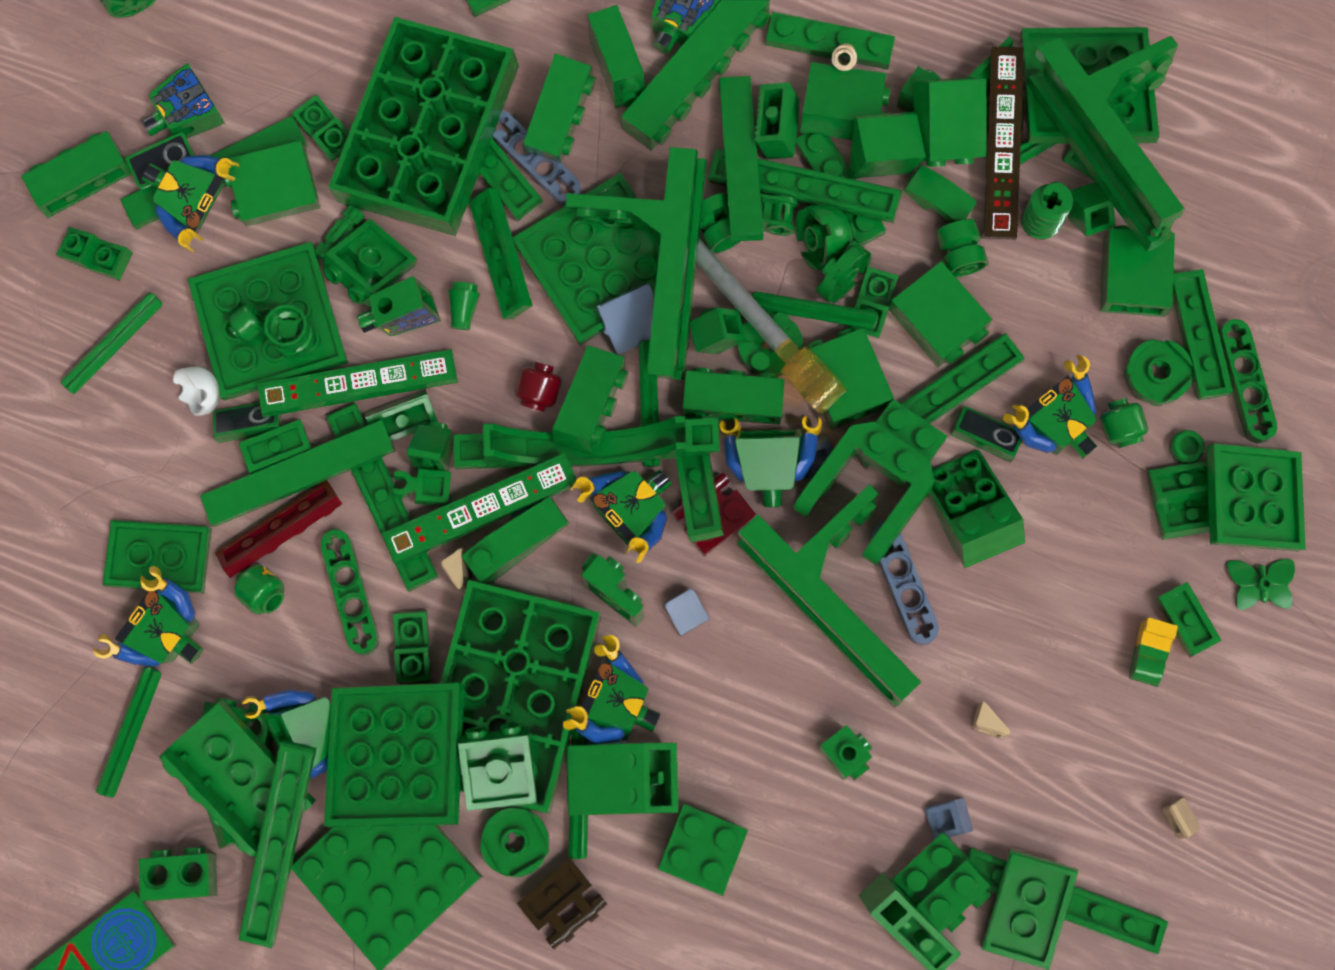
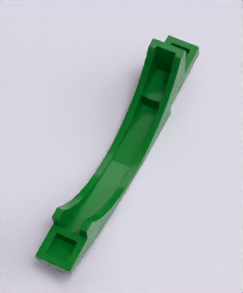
[453,416,720,470]

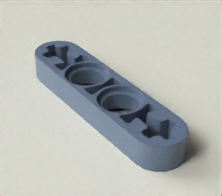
[493,111,581,206]
[870,521,939,646]

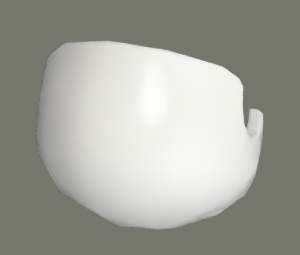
[173,366,220,416]

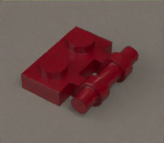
[670,472,757,557]

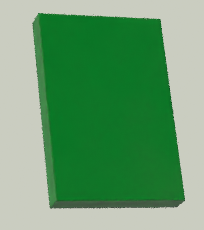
[102,520,212,594]
[981,848,1079,970]

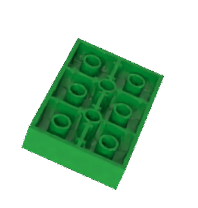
[328,16,519,236]
[440,580,601,815]

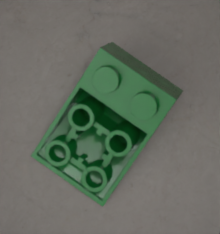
[928,450,1025,568]
[567,743,679,816]

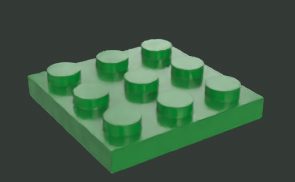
[1207,443,1306,552]

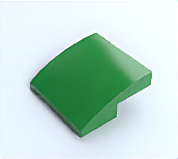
[1148,461,1210,540]

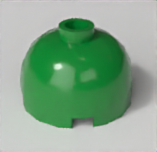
[795,204,855,270]

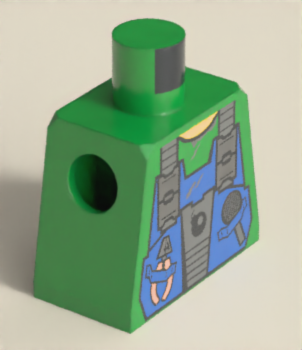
[651,0,721,54]
[141,63,225,138]
[357,276,441,336]

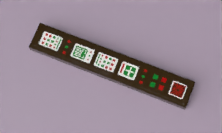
[984,47,1024,240]

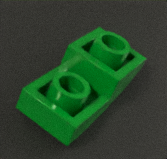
[292,94,349,162]
[903,165,977,224]
[56,227,133,281]
[849,267,899,338]
[393,610,431,683]

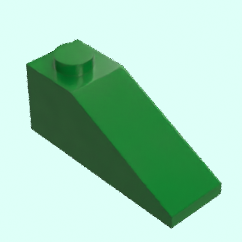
[462,496,570,583]
[858,872,961,970]

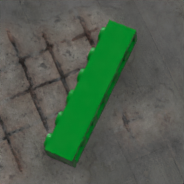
[621,0,770,151]

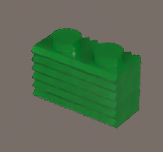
[754,82,800,159]

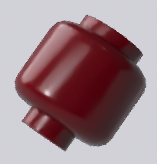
[515,361,562,412]

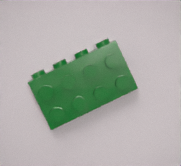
[159,700,316,857]

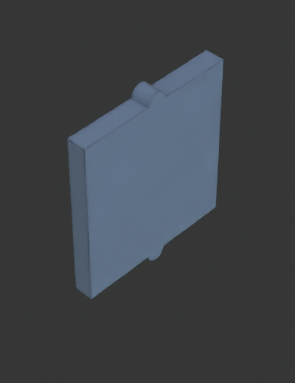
[596,282,654,355]

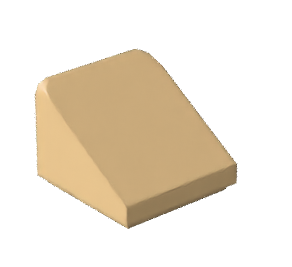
[441,548,471,591]
[971,701,1010,739]
[1162,798,1200,839]

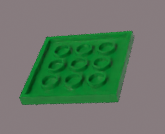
[1020,27,1160,144]
[512,173,661,346]
[187,242,348,401]
[324,683,464,828]
[291,825,483,970]

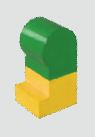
[1129,617,1178,687]

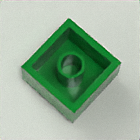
[658,804,748,896]

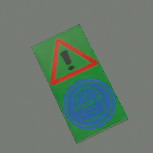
[32,891,176,970]

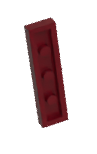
[215,480,342,578]

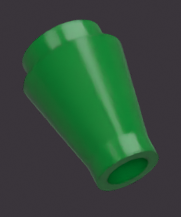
[448,282,480,330]

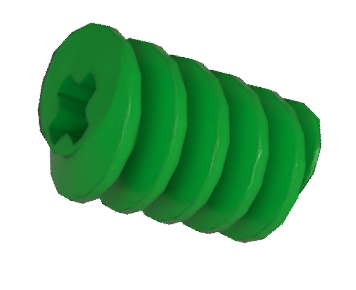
[1021,182,1073,240]

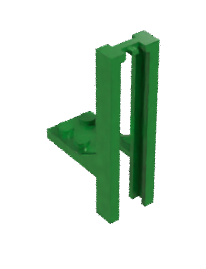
[1027,36,1185,252]
[566,147,707,381]
[737,484,921,708]

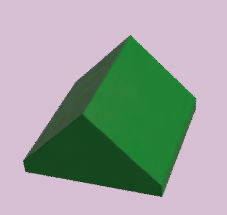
[849,112,926,179]

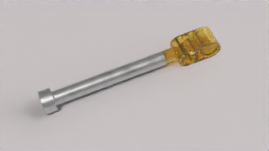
[696,238,847,414]

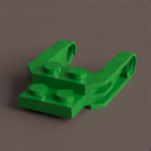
[793,399,948,566]

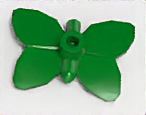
[1227,559,1295,610]

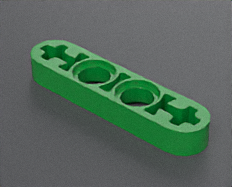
[1219,319,1277,444]
[321,529,379,656]

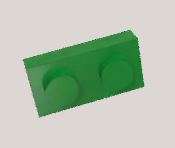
[238,419,312,474]
[1156,582,1222,658]

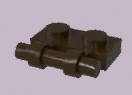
[517,858,608,949]

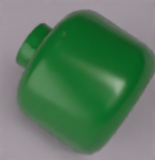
[229,304,265,341]

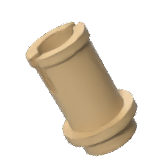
[832,43,857,71]

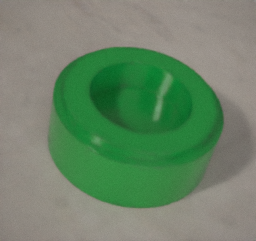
[1169,430,1205,464]

